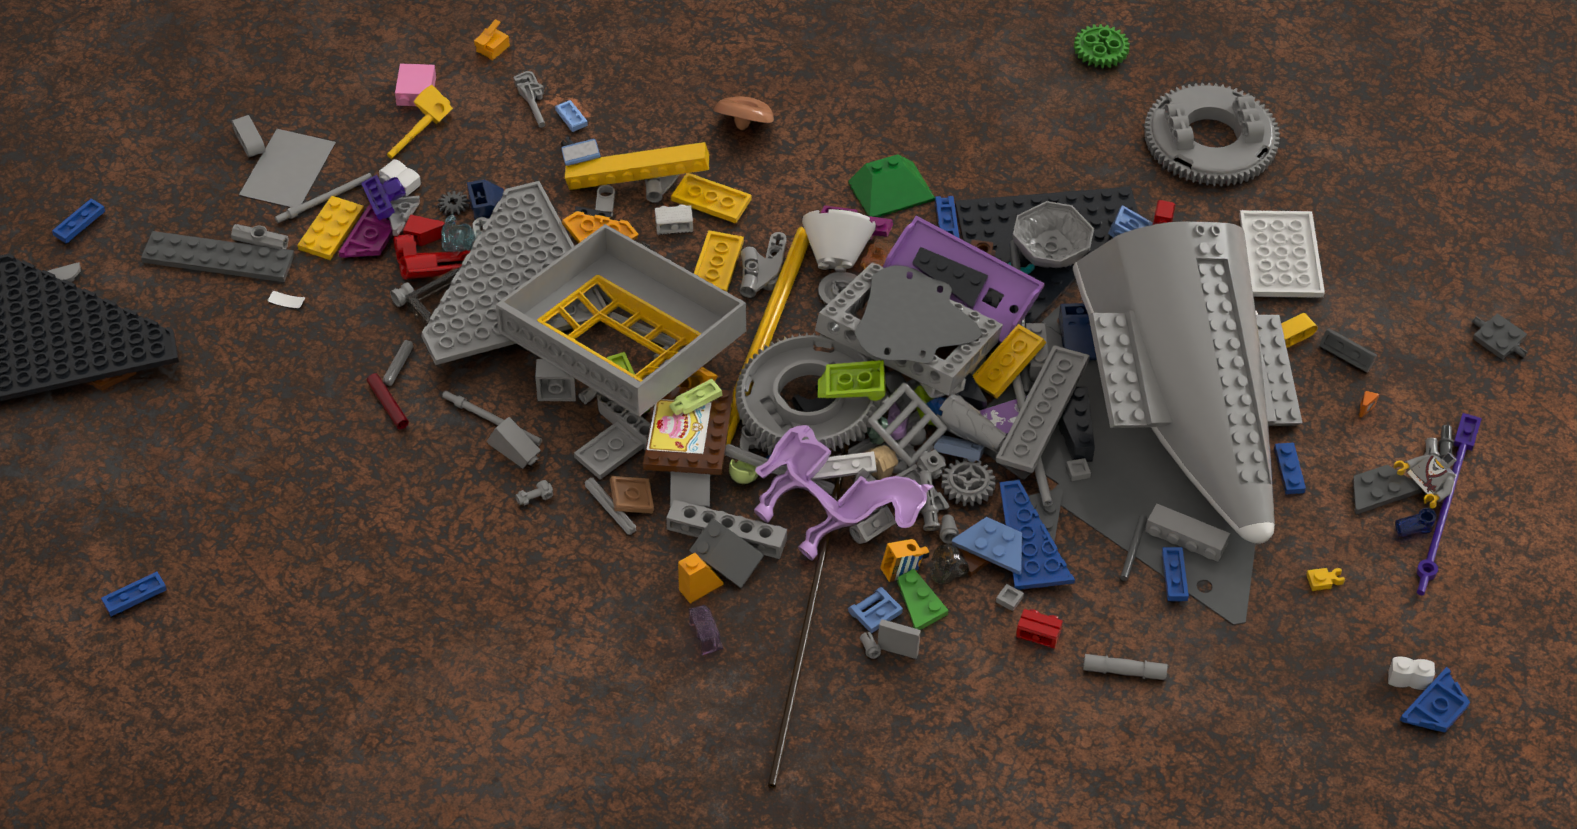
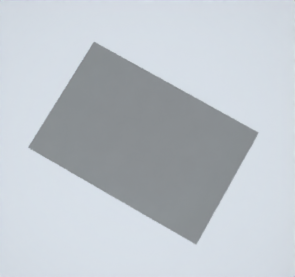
[239,129,336,207]

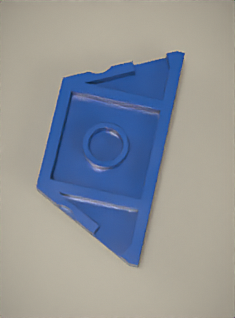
[1400,667,1470,732]

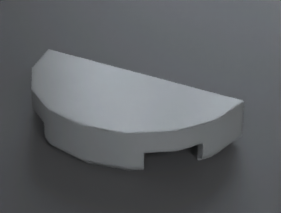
[48,262,81,282]

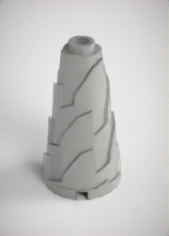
[937,393,1007,452]

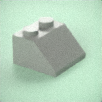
[535,359,576,401]

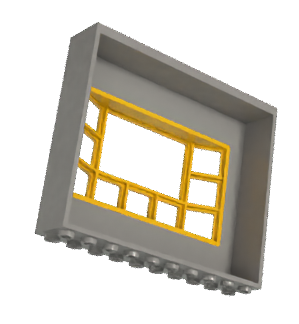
[496,224,746,417]

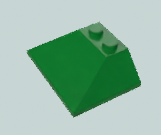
[848,154,935,217]

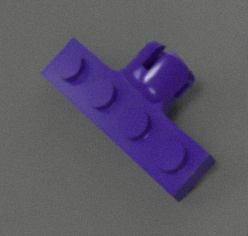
[361,175,406,221]

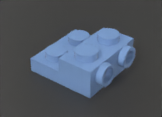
[1108,205,1153,238]

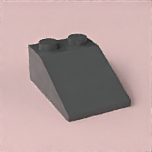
[689,518,764,588]

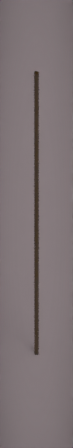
[768,439,851,788]

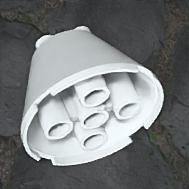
[802,209,876,272]

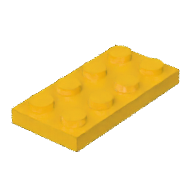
[671,173,752,223]
[297,196,364,260]
[694,230,744,292]
[973,324,1046,399]

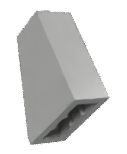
[486,417,541,468]

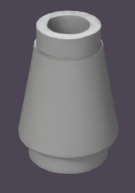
[940,515,959,544]

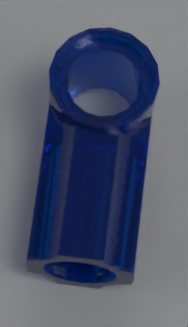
[1395,508,1436,537]

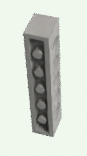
[666,500,787,559]

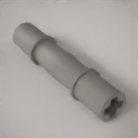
[1083,654,1168,680]

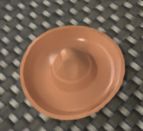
[713,96,774,130]

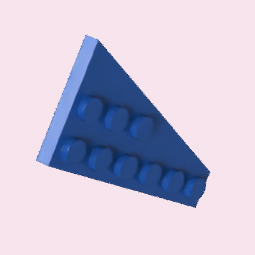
[1000,480,1075,590]

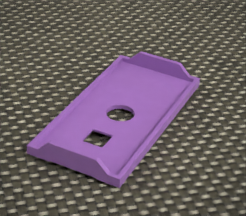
[883,216,1044,344]

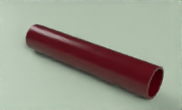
[366,373,409,429]

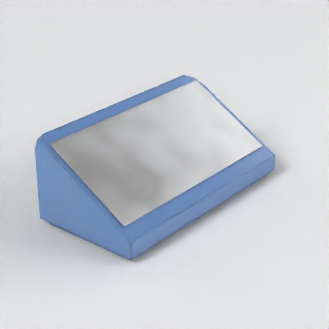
[561,139,600,166]

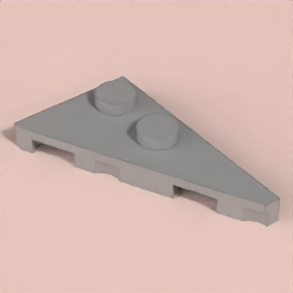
[388,196,420,236]

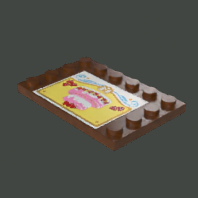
[643,387,734,475]

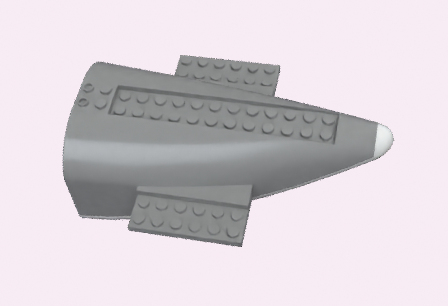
[1073,222,1302,544]

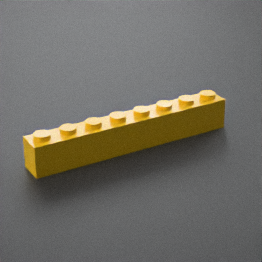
[565,142,709,190]

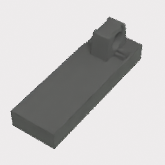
[1319,328,1377,373]
[885,370,918,412]

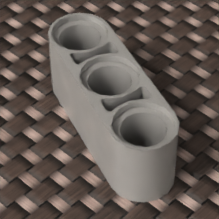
[231,115,266,157]

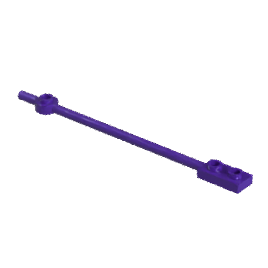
[1417,413,1482,595]

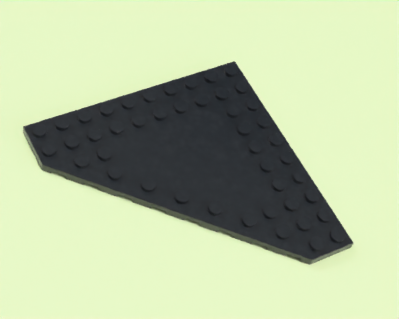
[955,186,1138,327]
[0,254,179,401]

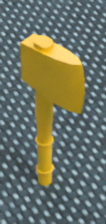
[387,85,453,159]

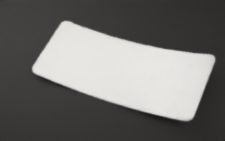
[268,291,305,308]

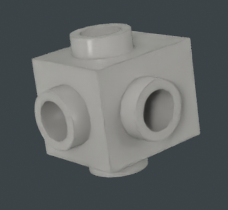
[916,449,946,479]

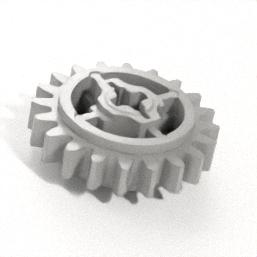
[941,458,995,506]

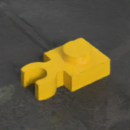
[1306,568,1345,591]

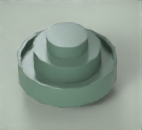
[866,417,889,445]

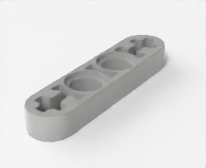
[763,232,787,290]

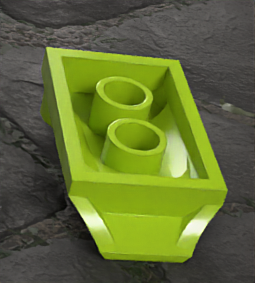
[818,360,886,401]

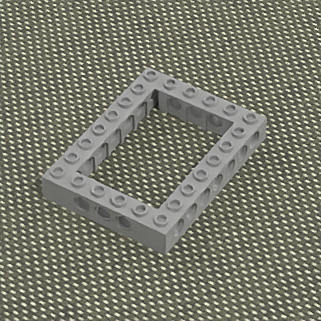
[815,262,1003,395]

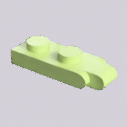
[669,379,722,415]

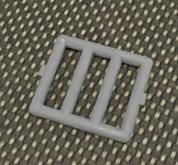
[868,383,947,467]

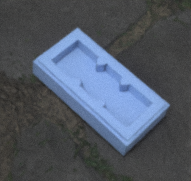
[555,100,588,132]

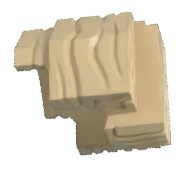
[863,445,898,480]

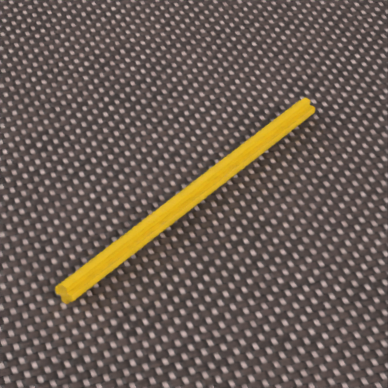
[725,227,810,456]

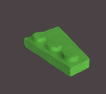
[897,569,949,630]

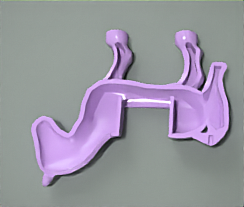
[754,425,933,561]

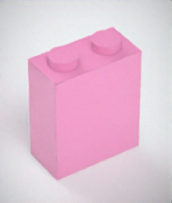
[395,64,436,106]

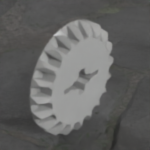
[818,272,857,304]

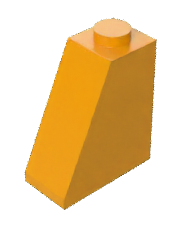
[678,553,723,603]

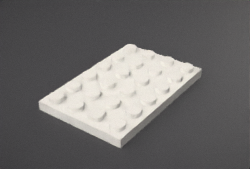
[1239,210,1325,298]

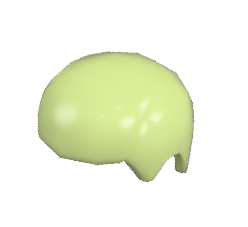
[729,459,758,484]

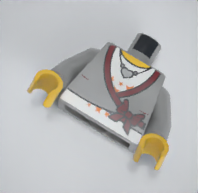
[1394,452,1457,509]

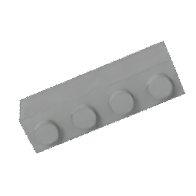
[1145,503,1230,562]

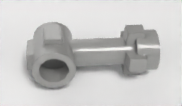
[515,480,553,506]

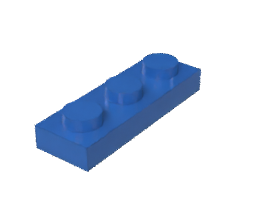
[52,199,105,244]
[1274,443,1306,494]
[1162,547,1189,601]
[101,572,167,616]

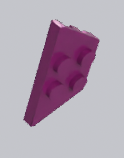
[339,204,393,258]

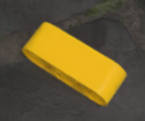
[1281,313,1318,348]

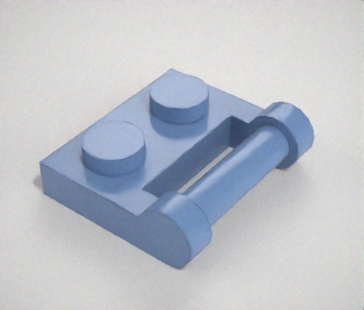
[848,587,903,633]

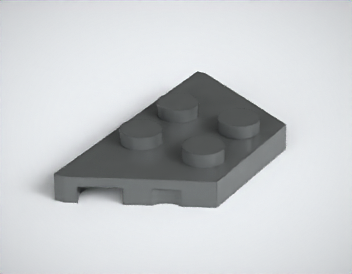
[1352,465,1422,515]
[1028,488,1063,542]

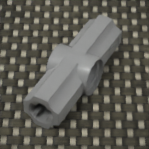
[231,224,289,250]

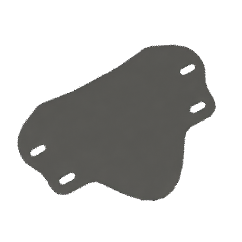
[855,265,981,363]

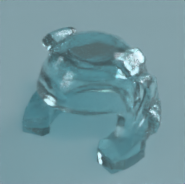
[441,214,475,252]

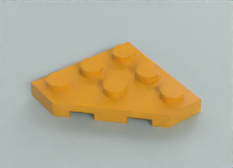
[562,211,639,244]

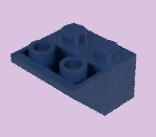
[467,179,504,221]

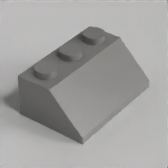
[1025,323,1063,381]

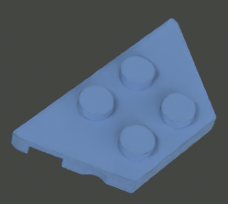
[952,517,1022,575]

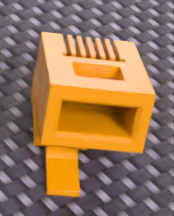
[474,19,510,60]

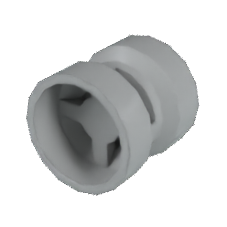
[390,282,416,307]

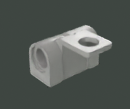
[850,505,896,544]

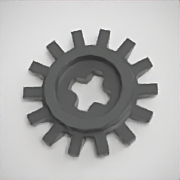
[437,191,469,216]

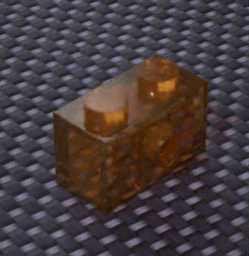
[860,238,895,271]

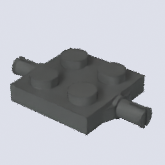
[1472,313,1528,360]

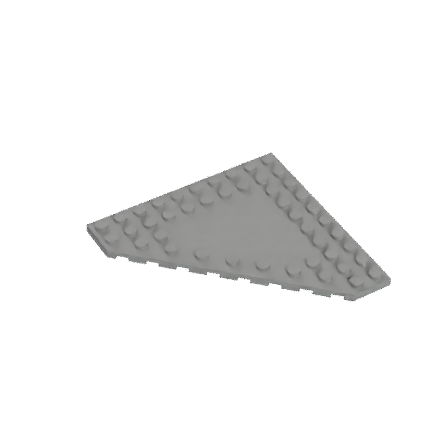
[422,181,611,365]

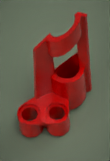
[394,234,471,280]

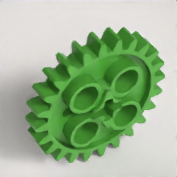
[1074,24,1130,68]

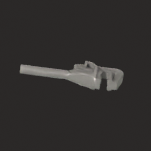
[513,71,546,128]

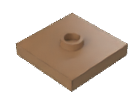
[610,476,654,514]

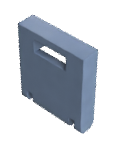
[934,435,985,462]

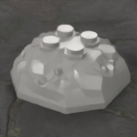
[1013,201,1094,268]

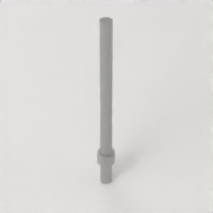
[274,173,372,223]
[443,391,542,446]

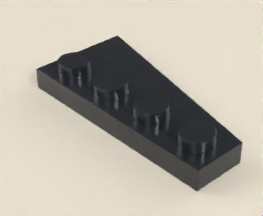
[913,247,988,310]

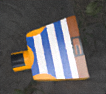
[880,539,929,582]

